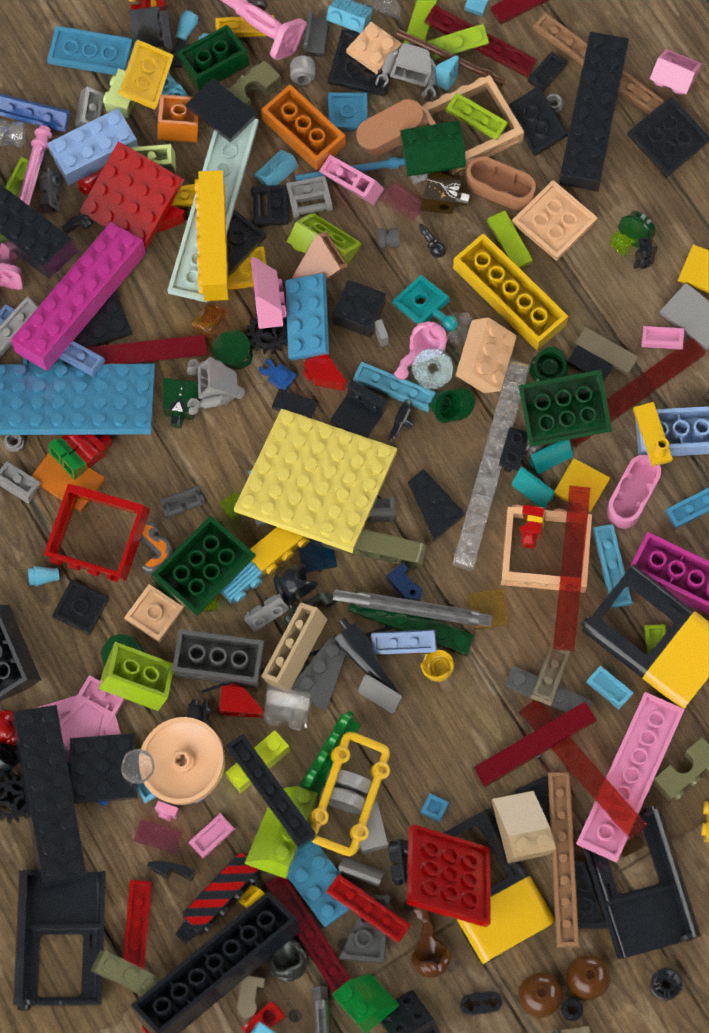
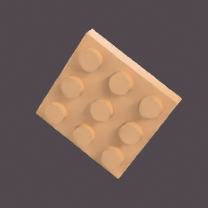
[512,180,598,261]

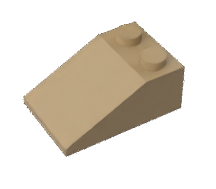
[492,791,556,863]

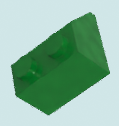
[332,974,399,1033]

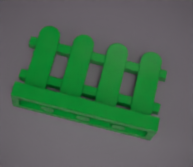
[298,710,361,798]

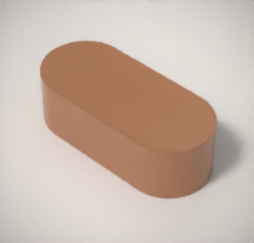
[356,99,428,156]
[466,156,536,211]

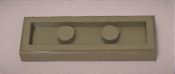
[574,327,638,376]
[531,644,571,706]

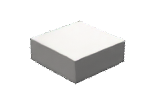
[374,319,389,347]

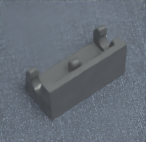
[366,496,395,522]

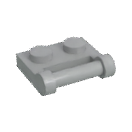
[286,176,333,218]

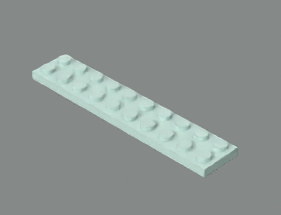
[167,119,259,302]

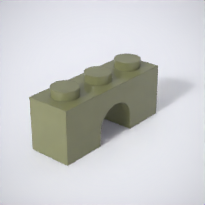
[226,60,281,108]
[652,737,709,803]
[90,950,162,996]

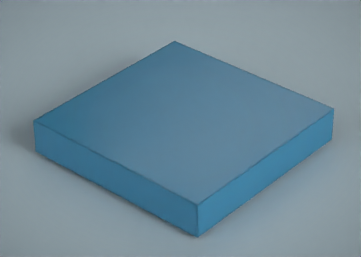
[328,92,368,131]

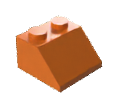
[157,95,199,143]

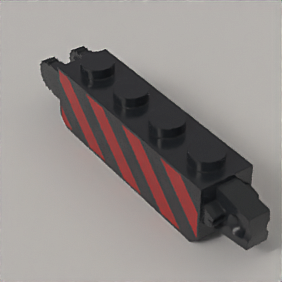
[176,853,261,944]

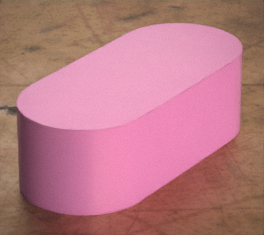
[607,455,661,529]

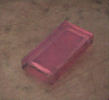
[382,182,422,221]
[134,820,182,854]

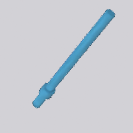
[295,156,404,181]

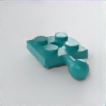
[392,275,458,332]

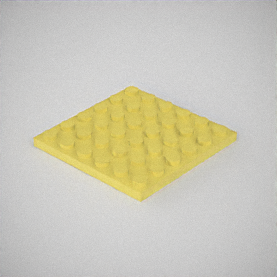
[234,409,397,553]

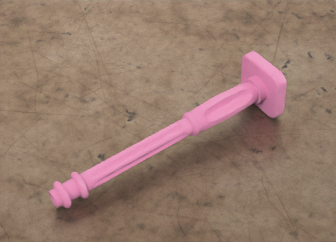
[222,0,307,60]
[0,125,52,290]

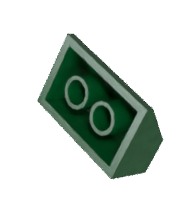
[176,25,250,92]
[400,120,466,177]

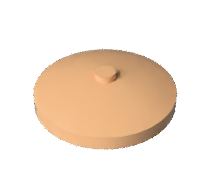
[139,717,225,805]

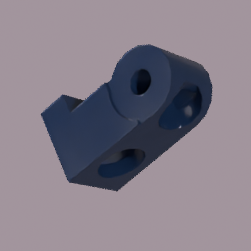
[386,562,422,601]

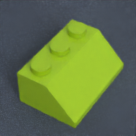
[287,213,363,265]
[99,642,173,711]

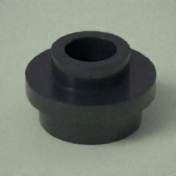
[561,998,583,1021]

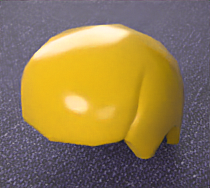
[420,650,454,682]

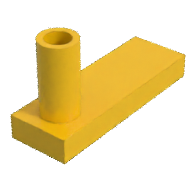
[633,402,673,467]

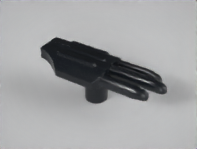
[389,399,414,442]

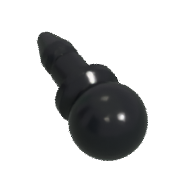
[419,224,446,258]

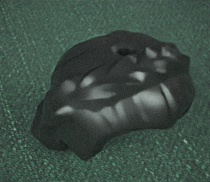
[268,940,308,982]

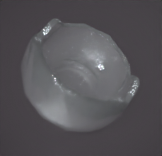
[121,749,155,784]

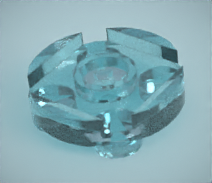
[412,348,454,390]

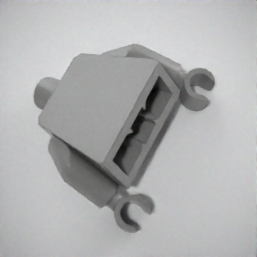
[375,42,436,100]
[187,357,245,415]

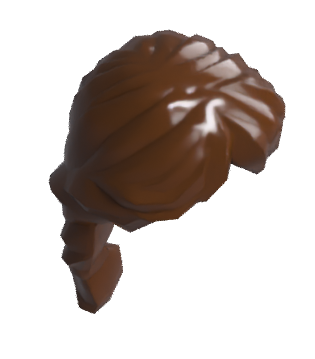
[410,907,452,978]

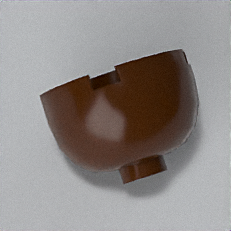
[565,955,610,1000]
[517,972,563,1018]

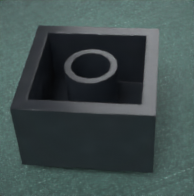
[333,279,386,338]

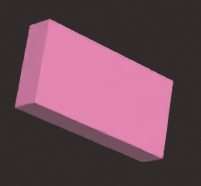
[641,326,685,349]
[188,813,235,859]

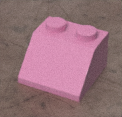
[650,49,702,95]

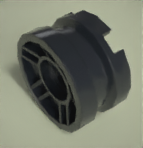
[0,742,19,777]
[650,968,683,1001]

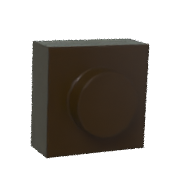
[621,828,643,858]

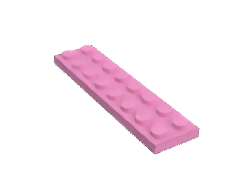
[576,692,685,863]

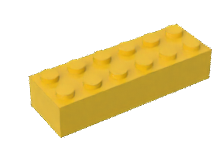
[195,170,229,301]
[453,233,568,351]

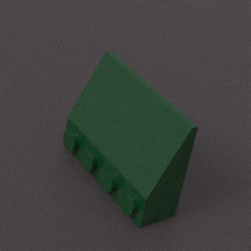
[518,369,612,447]
[152,515,256,617]

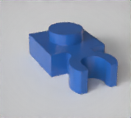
[259,359,297,391]

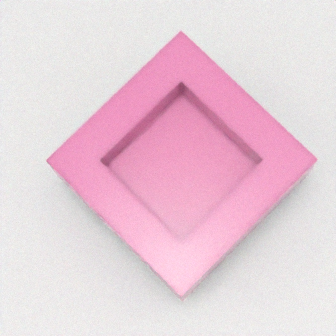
[155,801,180,821]

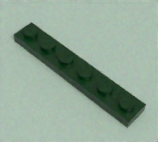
[348,591,475,657]

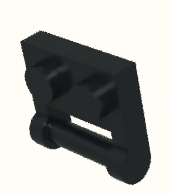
[251,185,288,228]

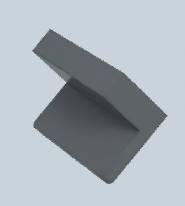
[304,10,329,57]

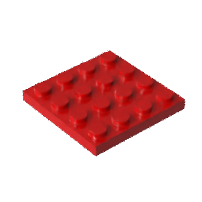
[79,141,185,250]
[407,824,491,928]

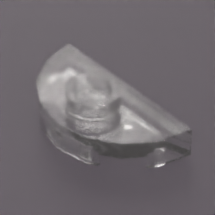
[363,0,401,19]

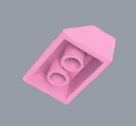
[251,257,286,329]

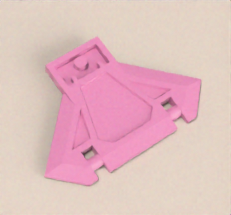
[37,675,125,764]

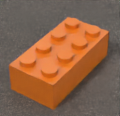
[261,85,346,171]

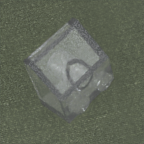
[264,686,312,730]

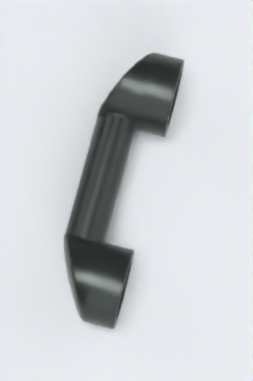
[283,592,338,627]

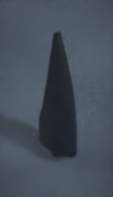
[334,617,401,695]

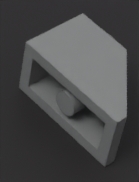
[358,802,388,854]

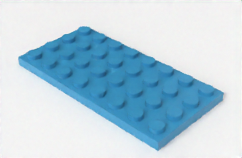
[0,364,155,435]

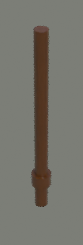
[396,29,506,86]

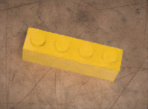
[250,527,310,577]

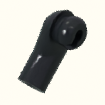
[62,215,93,234]

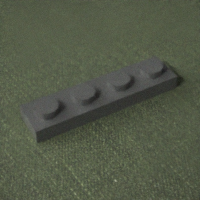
[504,666,592,713]

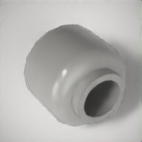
[290,55,316,86]

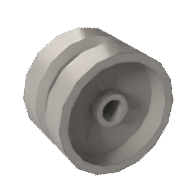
[319,769,372,814]

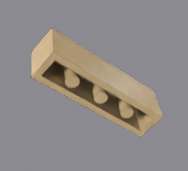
[261,602,328,693]

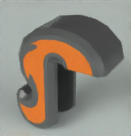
[140,522,173,576]

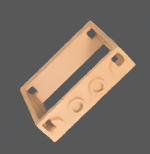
[422,75,524,174]
[501,505,592,593]

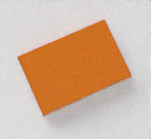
[32,453,105,513]

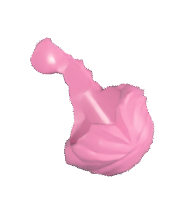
[394,321,447,380]

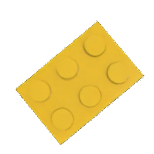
[118,39,174,110]

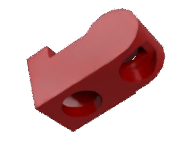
[242,1001,287,1033]

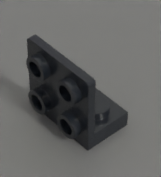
[129,5,173,50]
[331,380,387,438]
[381,990,441,1033]

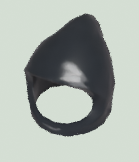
[274,562,318,609]

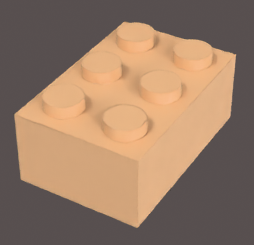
[455,317,517,393]

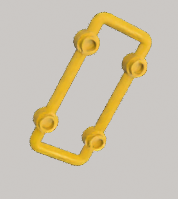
[309,732,390,856]

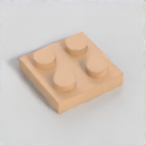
[346,22,402,75]
[124,584,184,643]

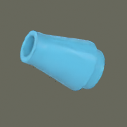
[175,11,199,42]
[28,566,59,587]

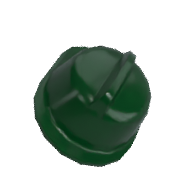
[428,388,475,423]

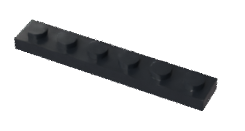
[225,734,317,849]

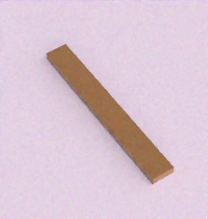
[533,13,665,114]
[548,772,579,948]

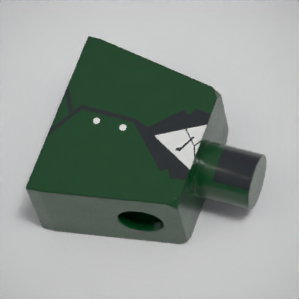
[163,378,201,428]

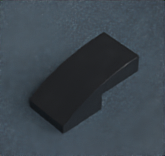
[147,861,195,881]

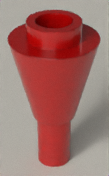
[78,165,105,195]

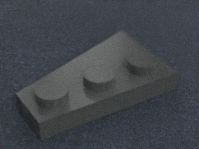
[292,637,346,713]
[339,894,390,964]

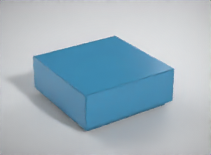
[420,793,449,823]

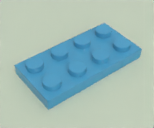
[47,26,133,75]
[286,273,329,360]
[287,841,349,928]

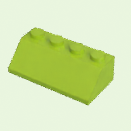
[245,786,318,879]

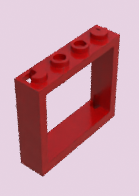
[44,483,150,583]

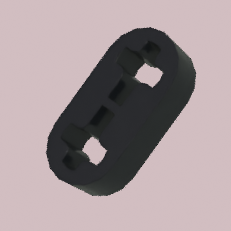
[460,992,502,1016]

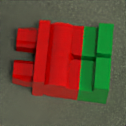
[48,434,112,480]

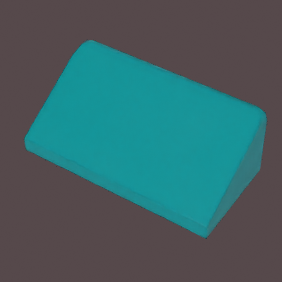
[530,440,573,474]
[512,467,555,508]

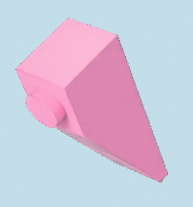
[319,155,384,206]

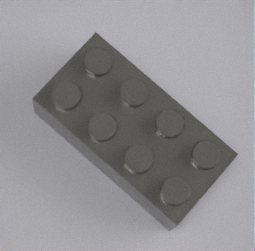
[172,629,265,688]

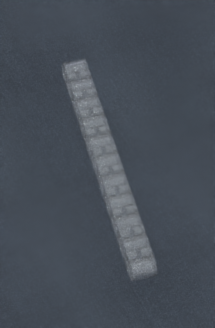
[452,359,530,572]

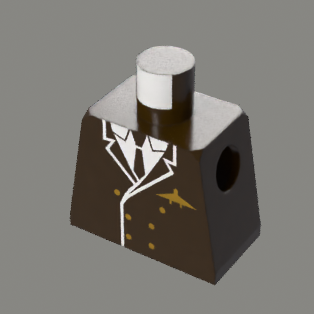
[420,172,470,214]

